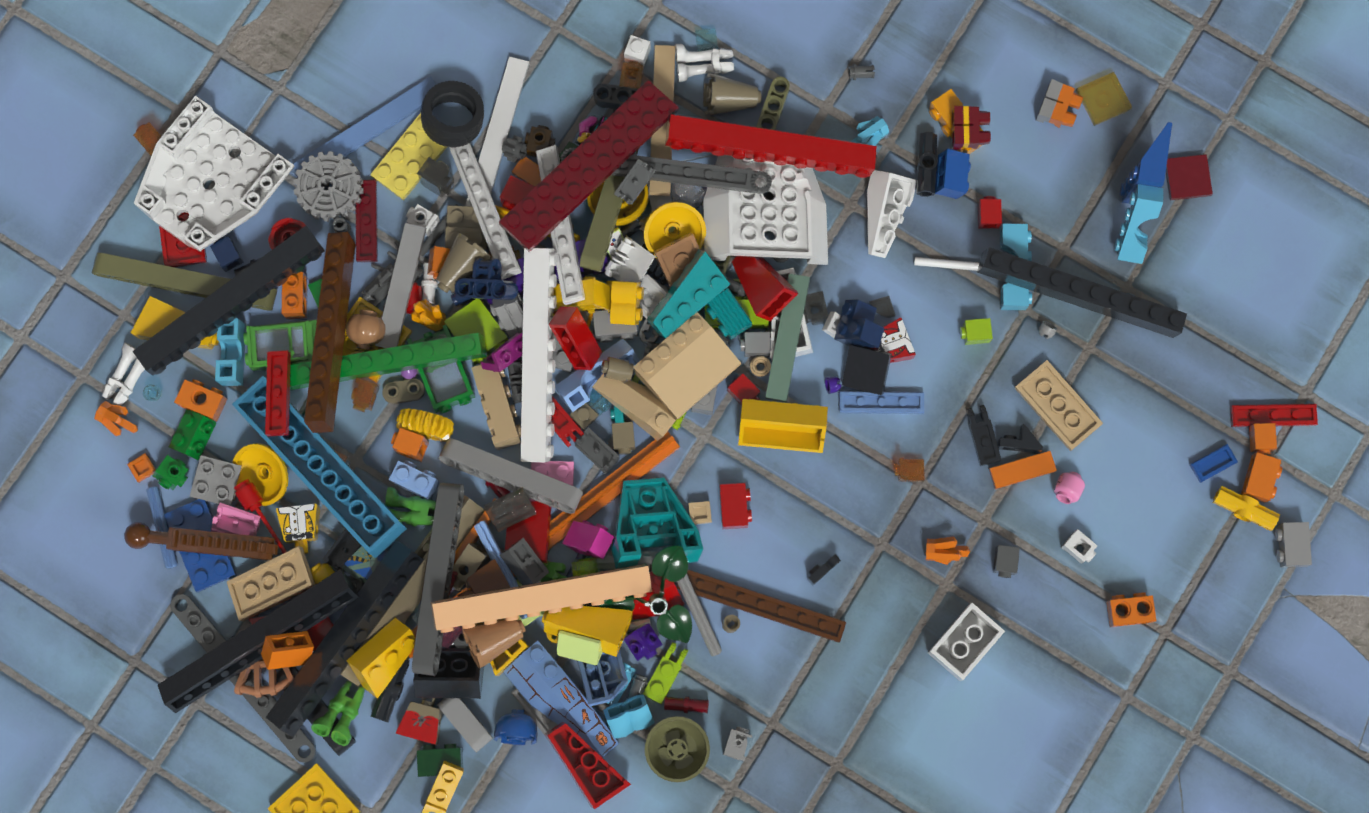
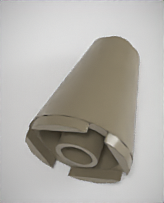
[703,73,761,115]
[436,233,492,293]

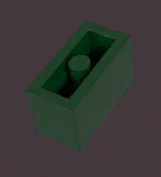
[417,744,464,777]

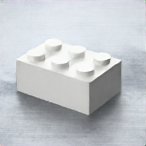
[928,603,1005,681]

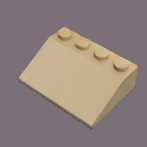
[633,312,741,419]

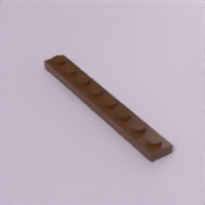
[677,570,846,643]

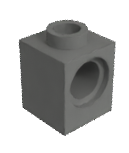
[993,545,1020,578]

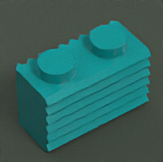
[706,288,752,340]

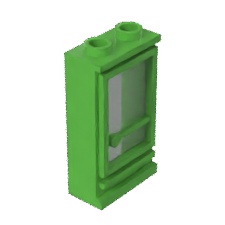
[243,320,317,371]

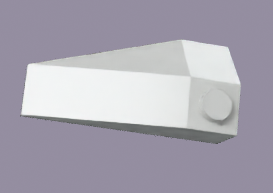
[867,170,917,258]

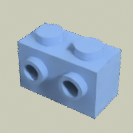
[389,460,439,500]

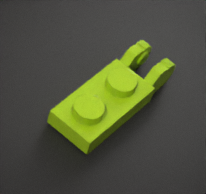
[643,642,689,705]

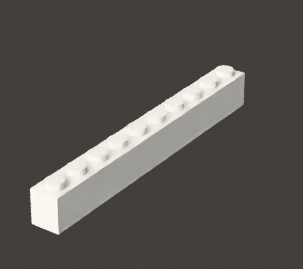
[521,248,557,463]

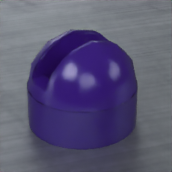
[824,376,841,394]

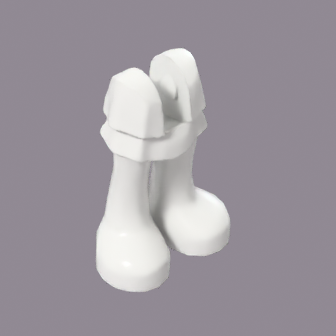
[675,43,734,82]
[102,342,145,406]

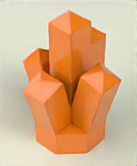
[94,401,138,437]
[926,536,970,565]

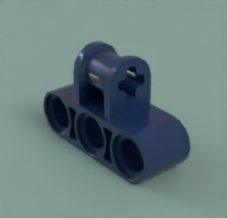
[455,258,518,300]

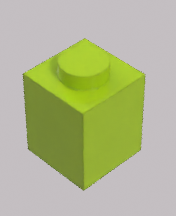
[960,318,993,345]

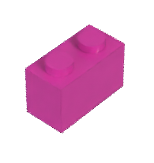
[562,520,614,559]

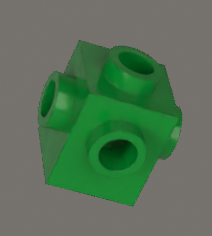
[152,455,189,490]

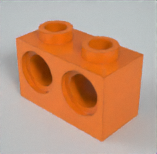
[282,272,307,319]
[391,428,429,462]
[1106,592,1157,627]

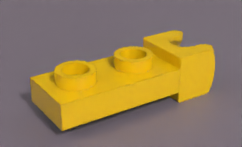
[421,761,464,813]

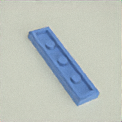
[839,391,924,414]

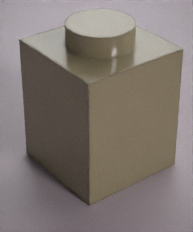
[612,422,635,455]

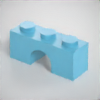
[215,318,245,386]

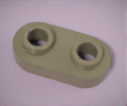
[382,379,425,404]

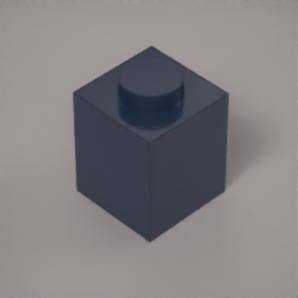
[210,236,244,272]

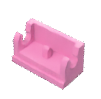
[211,503,261,536]

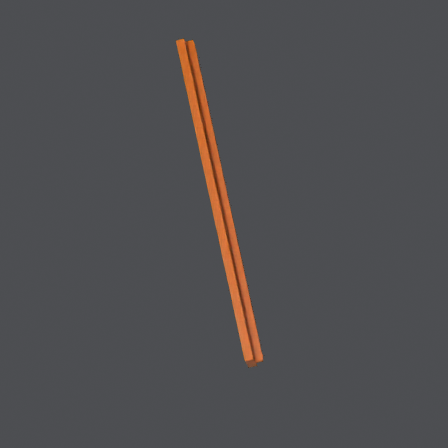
[409,431,680,658]

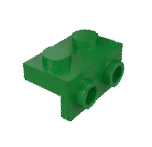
[168,409,216,460]

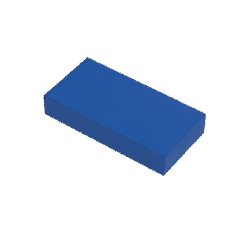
[1190,444,1238,483]

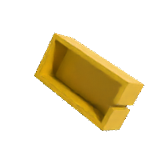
[738,399,828,453]

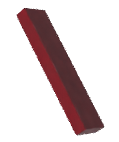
[356,180,378,263]

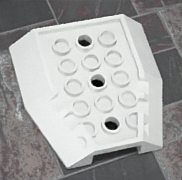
[134,96,295,251]
[703,155,828,265]

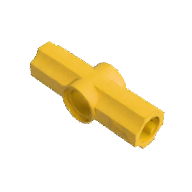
[1212,486,1280,531]

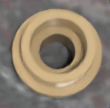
[750,356,771,377]

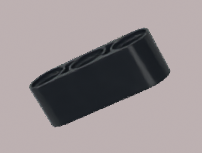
[593,84,638,110]

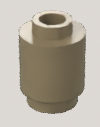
[601,357,634,381]

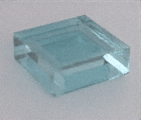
[695,28,718,51]

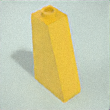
[131,296,219,350]
[542,606,633,657]

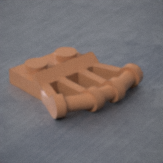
[234,658,294,698]

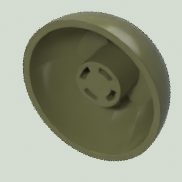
[645,717,710,782]

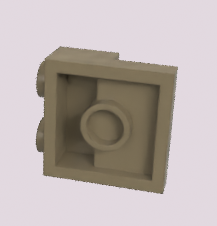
[445,205,489,250]

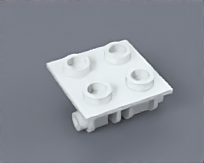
[605,236,656,282]

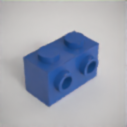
[935,149,971,199]

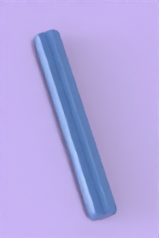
[146,486,177,569]

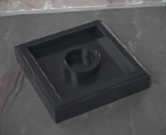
[842,344,892,395]

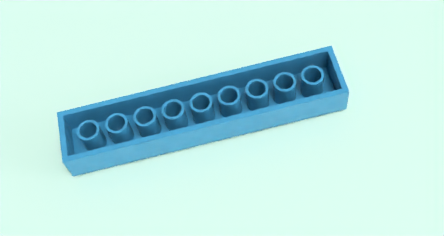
[232,375,407,558]

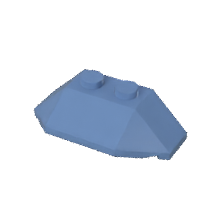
[577,650,628,706]

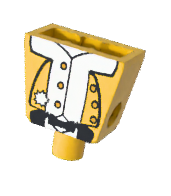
[276,504,320,554]

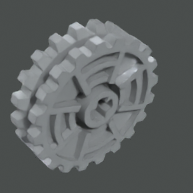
[293,151,364,222]

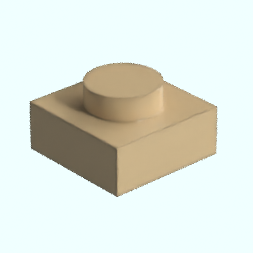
[688,501,712,525]

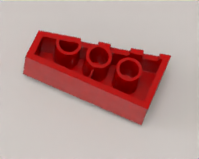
[545,722,631,809]

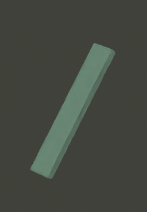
[765,274,810,402]

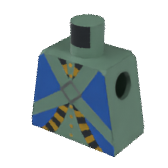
[342,546,387,583]

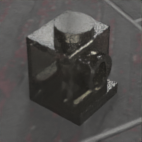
[804,291,828,325]

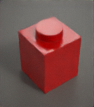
[978,196,1002,229]
[727,374,761,406]

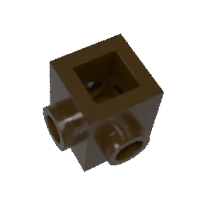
[525,125,556,157]

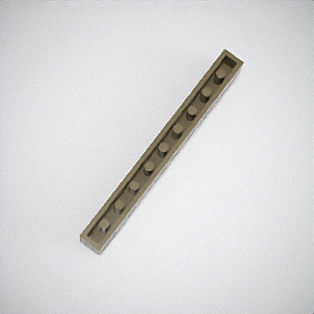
[340,495,485,686]

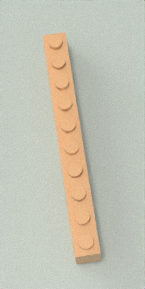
[431,564,652,633]

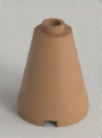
[462,619,526,668]

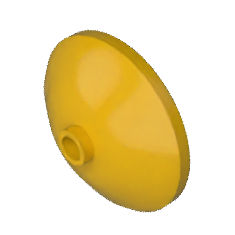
[643,202,706,259]
[232,443,288,506]

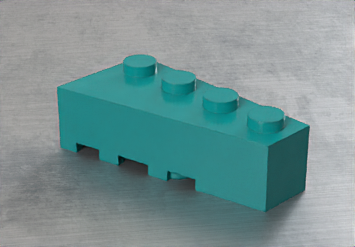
[647,249,730,338]

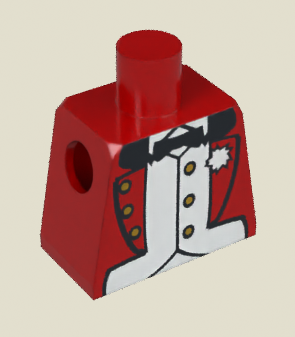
[871,318,916,363]

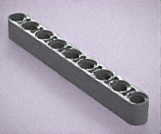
[412,482,464,676]

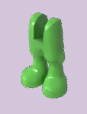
[385,487,436,527]
[311,681,365,746]

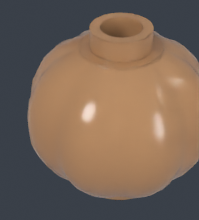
[346,310,386,350]

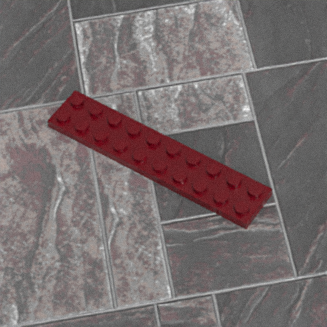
[499,80,679,252]

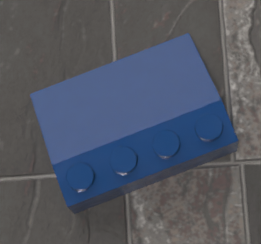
[1120,122,1172,204]

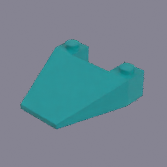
[611,478,703,569]

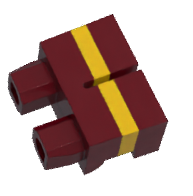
[952,106,991,150]

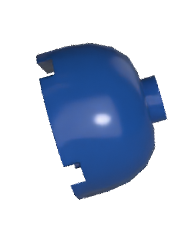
[494,709,538,745]

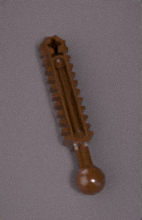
[124,522,278,560]

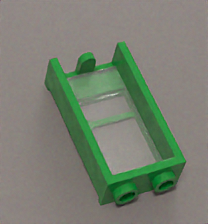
[407,325,475,414]

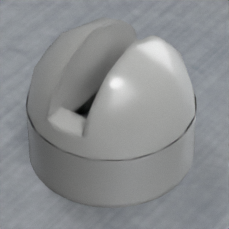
[1039,321,1057,339]

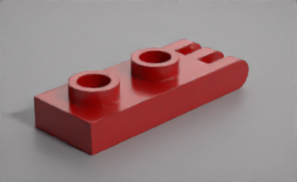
[552,396,584,447]

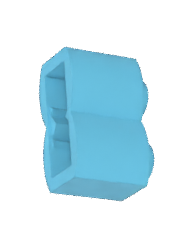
[603,695,655,738]

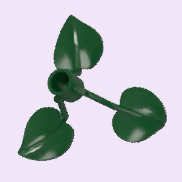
[599,545,692,643]

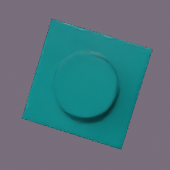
[610,406,625,423]

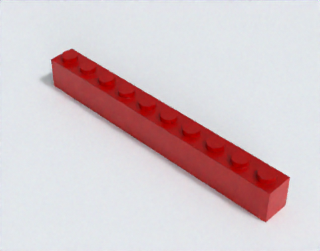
[665,114,877,178]

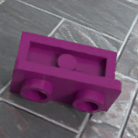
[480,333,523,372]

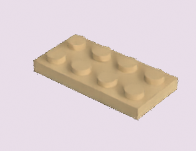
[1015,360,1103,452]
[227,546,315,621]

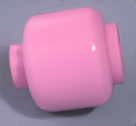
[1054,471,1085,504]

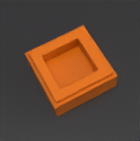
[127,453,156,483]

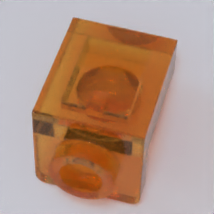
[894,458,925,482]

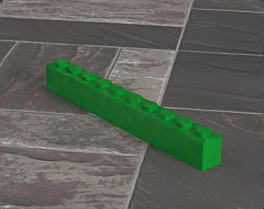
[290,333,487,390]

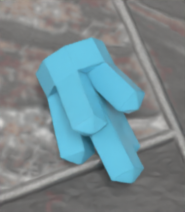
[850,116,889,146]

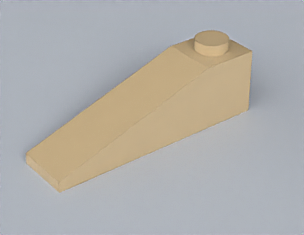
[592,373,677,441]

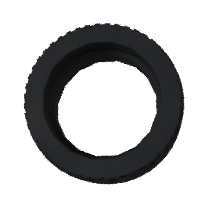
[421,81,484,148]

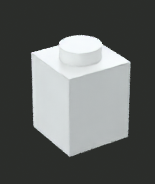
[624,35,651,68]

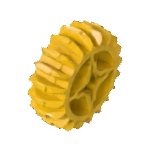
[396,408,454,442]

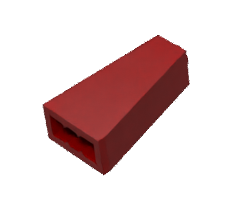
[731,256,798,321]

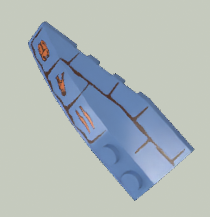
[503,641,619,758]

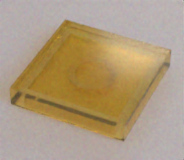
[1076,72,1132,126]

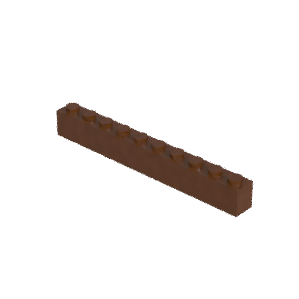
[304,232,356,433]

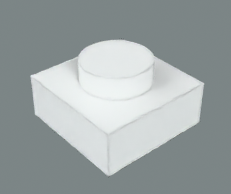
[822,312,841,338]

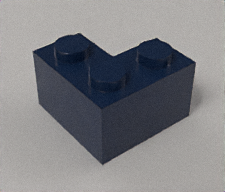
[834,299,884,348]

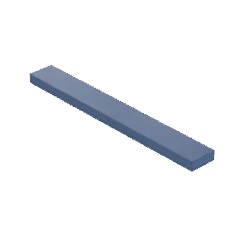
[293,76,437,171]

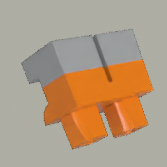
[1036,79,1084,128]

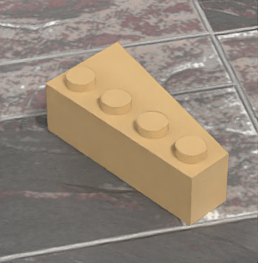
[471,365,521,450]

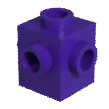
[624,623,663,661]

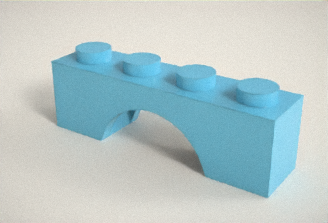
[1114,184,1163,264]
[1000,224,1032,310]

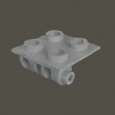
[190,455,242,506]

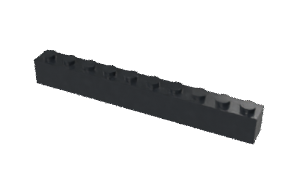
[132,226,325,376]
[977,247,1187,338]
[266,540,424,737]
[157,569,359,713]

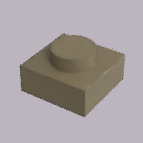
[569,403,599,431]

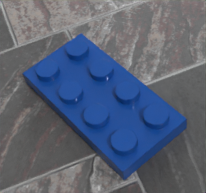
[164,499,237,593]

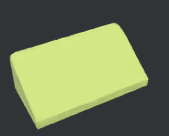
[557,630,602,665]

